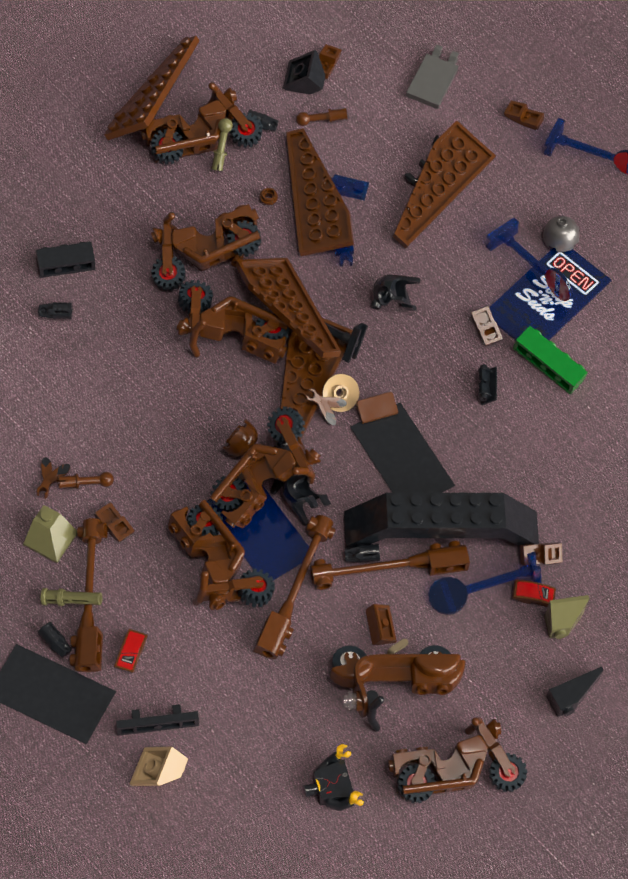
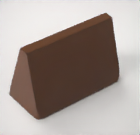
[356,392,398,424]
[366,604,397,645]

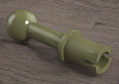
[211,118,233,171]

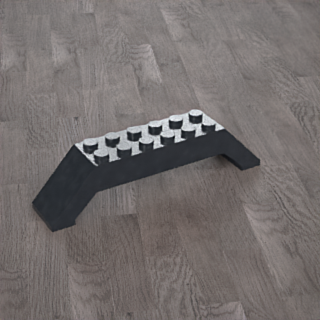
[344,492,539,548]

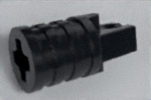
[247,109,279,131]
[38,302,73,319]
[344,543,380,563]
[37,622,72,657]

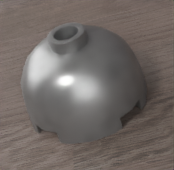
[543,216,579,252]

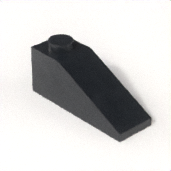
[546,666,604,717]

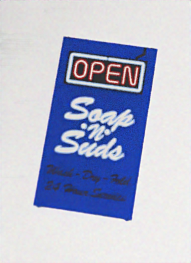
[489,248,612,341]

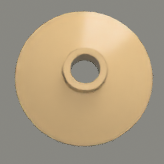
[322,374,359,412]

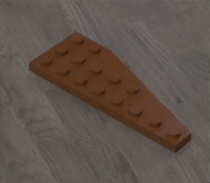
[104,35,200,140]
[393,120,496,248]
[286,128,354,256]
[235,258,341,358]
[281,318,353,439]

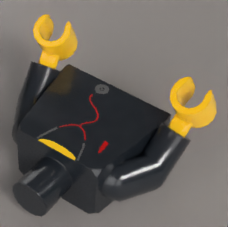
[303,744,364,811]

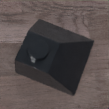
[283,50,326,95]

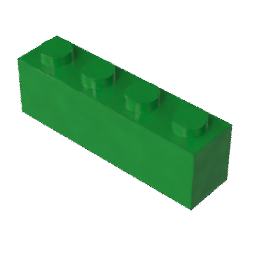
[513,326,588,395]

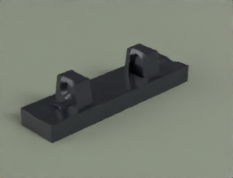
[116,704,199,736]

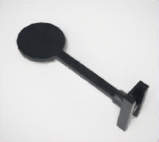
[325,323,368,363]

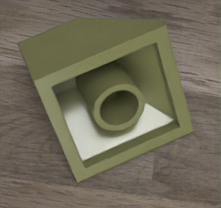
[23,505,77,563]
[544,595,589,639]

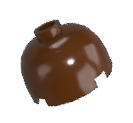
[221,419,258,457]

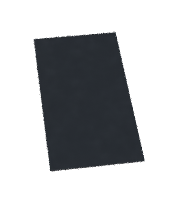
[350,402,455,493]
[0,644,116,744]

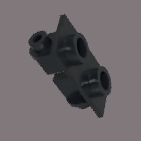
[478,364,497,405]

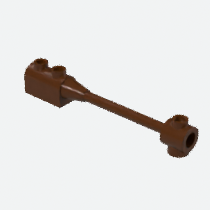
[253,515,336,659]
[70,518,108,672]
[310,541,470,590]

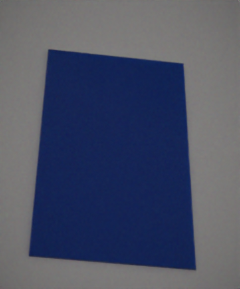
[207,480,315,581]

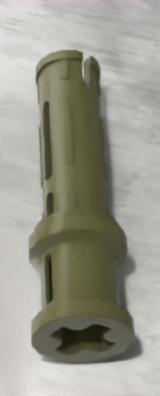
[40,588,103,606]

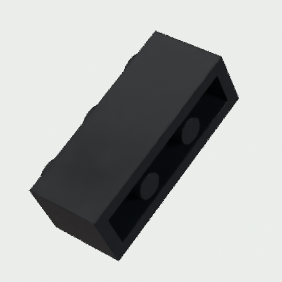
[36,242,95,278]

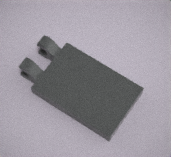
[406,44,459,109]

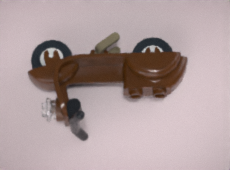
[330,639,465,732]

